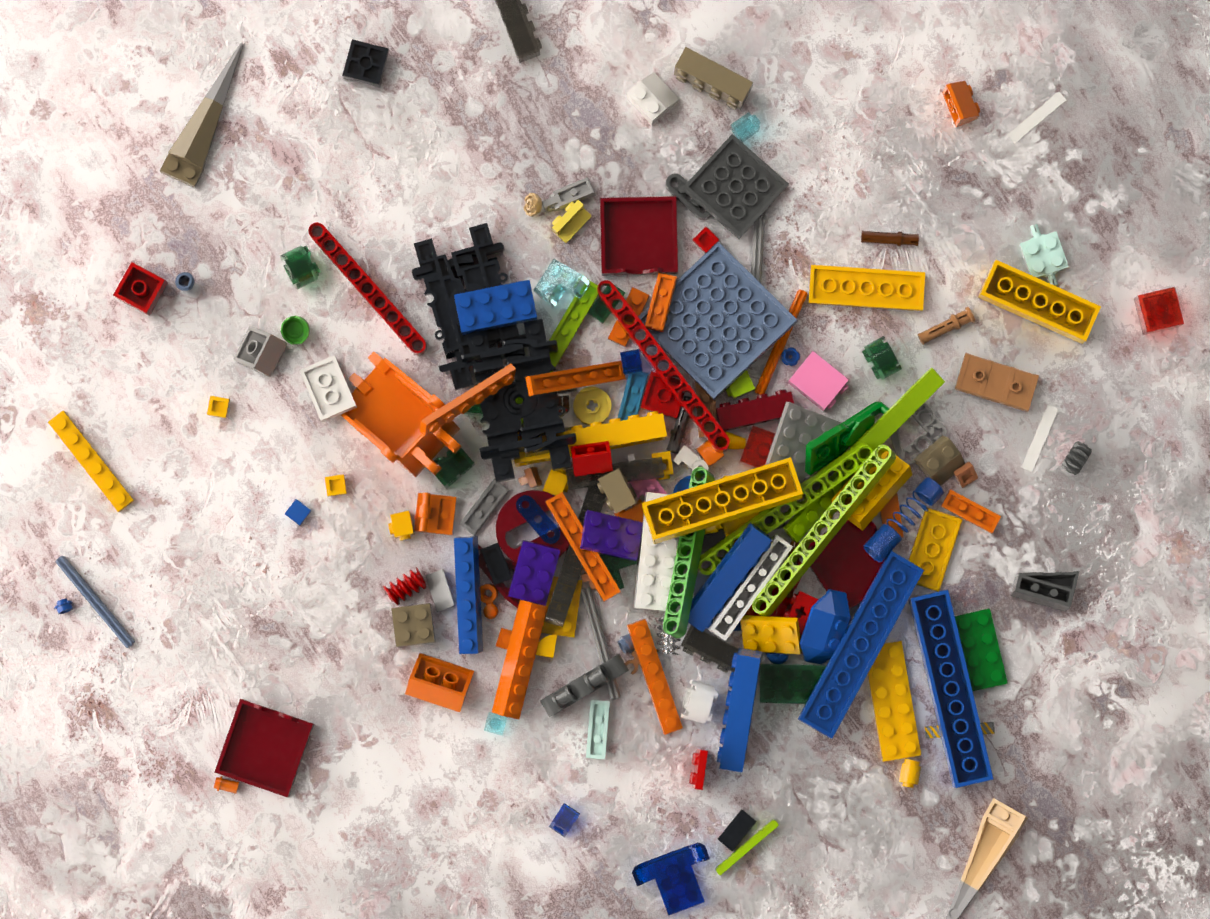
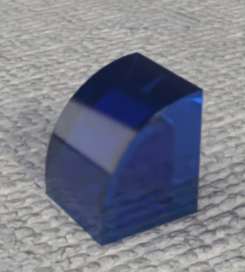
[620,349,643,375]
[549,803,580,837]

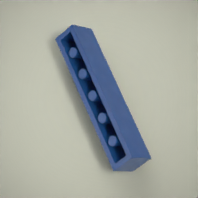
[688,522,772,632]
[454,536,483,654]

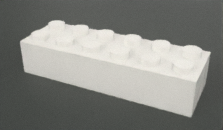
[634,492,679,611]

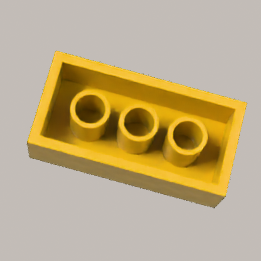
[831,451,913,531]

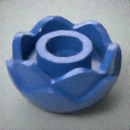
[766,653,790,664]

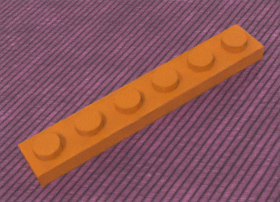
[526,360,626,396]
[420,364,516,436]
[545,492,621,602]
[627,619,683,735]

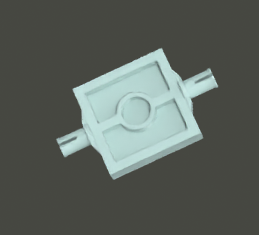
[1020,224,1069,286]

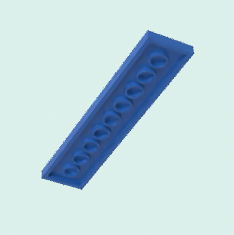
[798,551,924,739]

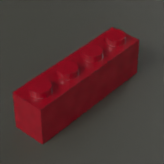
[716,389,794,431]

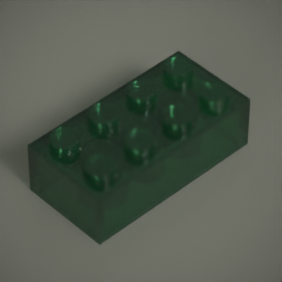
[759,664,827,704]

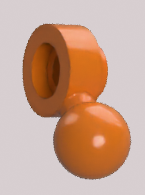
[480,583,499,619]

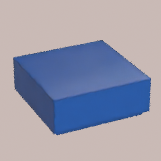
[285,499,311,526]

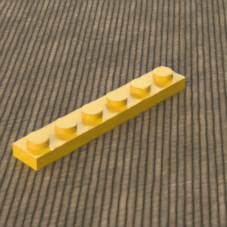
[48,411,134,512]

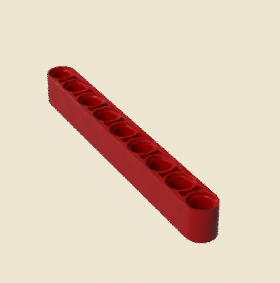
[308,222,427,356]

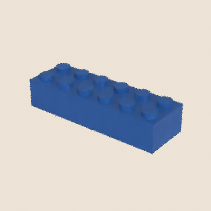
[717,648,762,772]

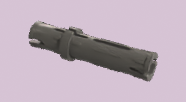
[666,396,692,454]

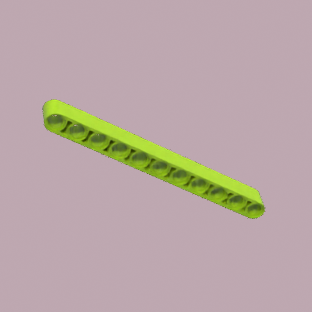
[698,442,873,575]
[752,445,896,616]

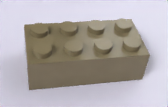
[674,47,753,110]

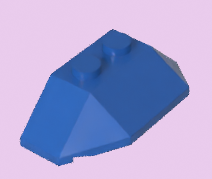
[799,589,851,665]

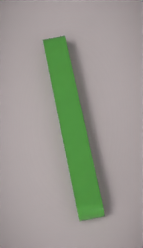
[663,467,715,638]

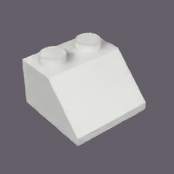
[626,72,680,125]

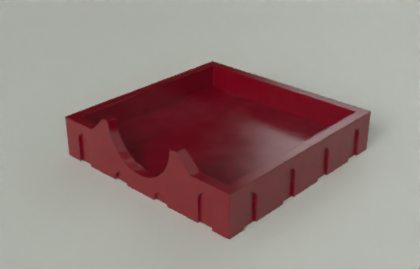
[600,196,678,276]
[808,520,885,609]
[214,699,314,798]

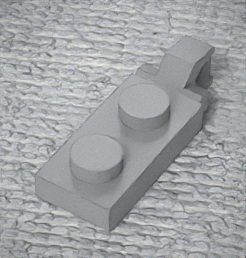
[542,177,596,213]

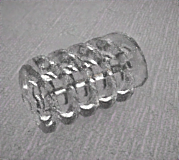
[656,615,681,655]

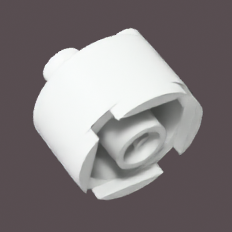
[681,680,718,724]

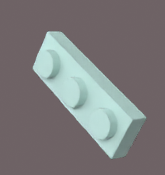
[586,700,610,759]

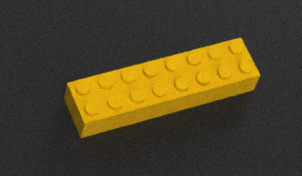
[514,411,667,467]
[642,457,803,544]

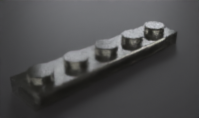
[566,457,664,490]

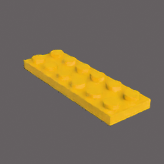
[808,265,925,311]
[868,641,921,762]

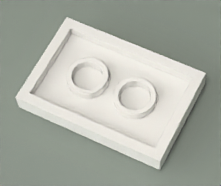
[299,355,357,422]

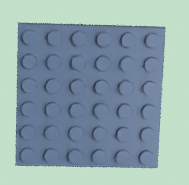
[638,242,798,400]

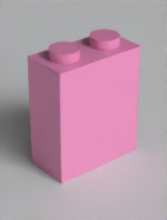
[788,351,849,411]

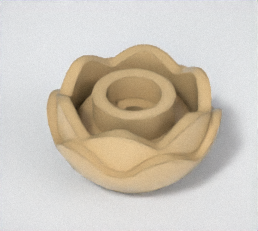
[524,193,542,216]

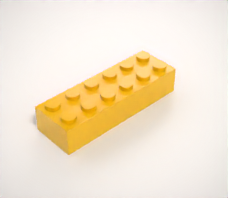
[978,260,1101,344]

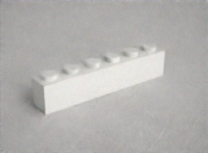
[707,535,793,641]

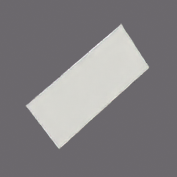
[457,418,486,454]

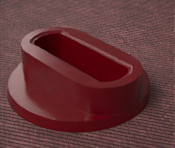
[496,490,569,563]

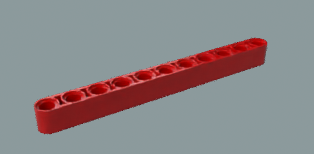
[597,280,730,452]

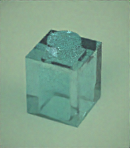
[730,112,761,143]

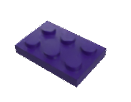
[580,510,643,561]
[508,540,560,606]

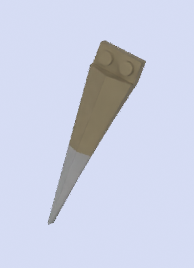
[160,43,243,188]

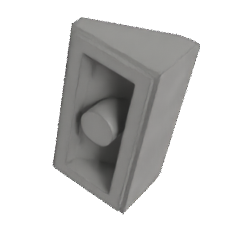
[425,569,455,612]

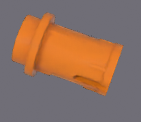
[214,776,239,794]

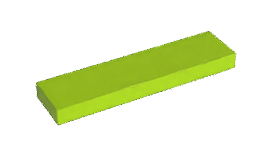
[715,819,779,876]

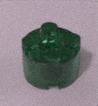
[280,245,320,290]
[862,336,902,380]

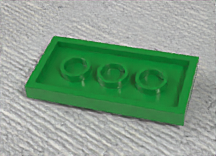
[955,608,1008,691]

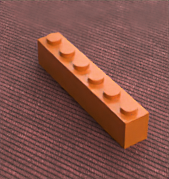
[492,600,548,719]

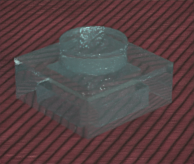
[484,712,508,736]

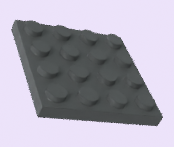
[682,134,789,239]

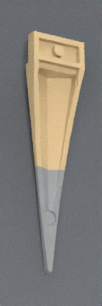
[946,798,1028,919]

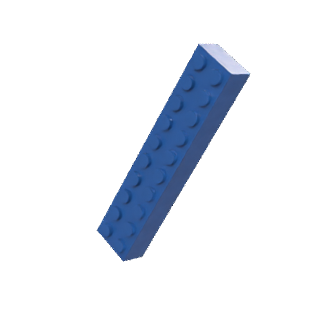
[908,590,993,788]

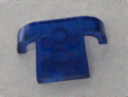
[632,842,710,916]

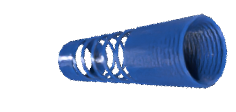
[863,477,944,562]

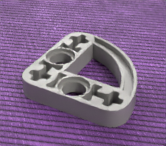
[891,403,947,465]

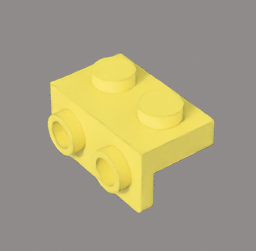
[552,200,591,243]

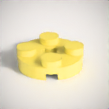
[573,386,611,425]

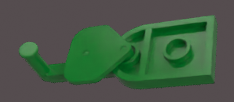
[805,402,890,476]

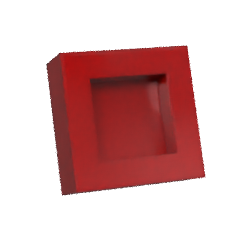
[692,227,719,254]

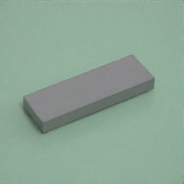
[459,479,510,536]

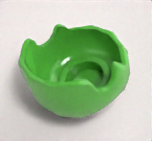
[280,316,310,344]

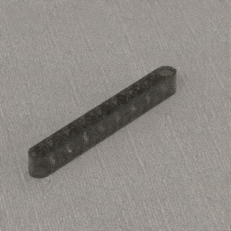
[544,465,616,627]

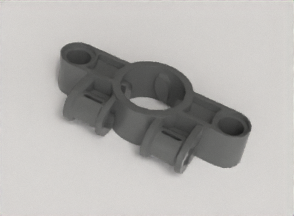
[540,654,629,717]

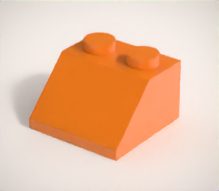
[942,81,980,127]

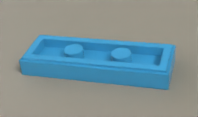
[618,369,649,421]

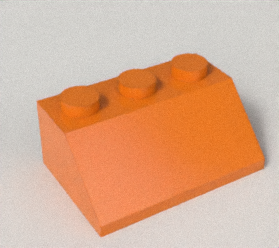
[405,653,474,712]

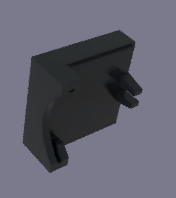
[342,39,389,88]

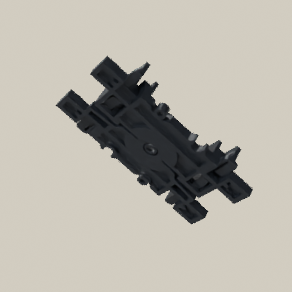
[412,223,527,391]
[461,319,577,483]

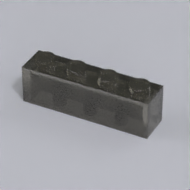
[495,0,542,63]
[680,625,739,673]

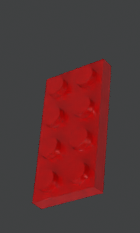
[689,749,708,790]

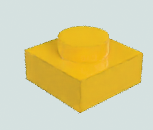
[207,396,230,418]
[325,474,347,497]

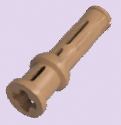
[918,307,975,345]

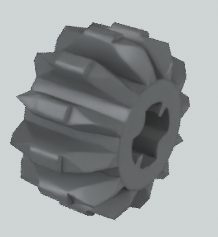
[1062,441,1092,475]

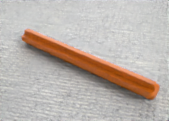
[755,289,807,395]

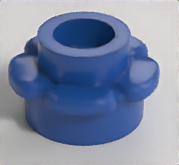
[781,347,800,366]
[54,599,73,614]

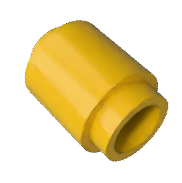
[899,759,921,788]

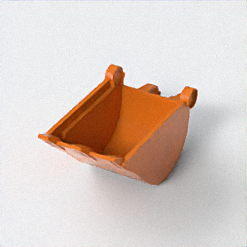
[341,352,462,477]

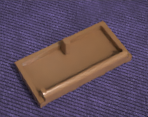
[954,353,1039,412]

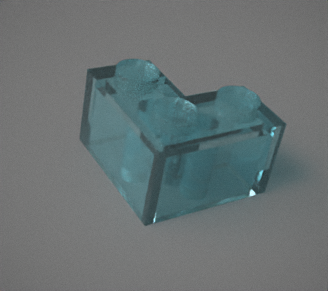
[533,259,591,306]

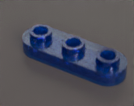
[516,495,560,544]

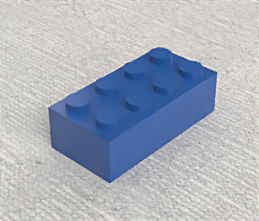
[454,280,538,335]

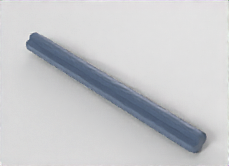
[55,555,135,648]

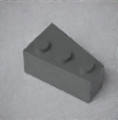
[1011,571,1080,612]

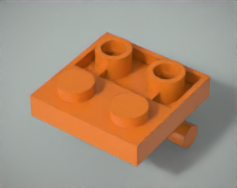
[414,493,457,535]

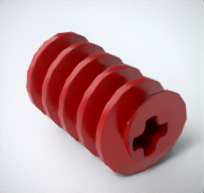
[383,567,427,605]

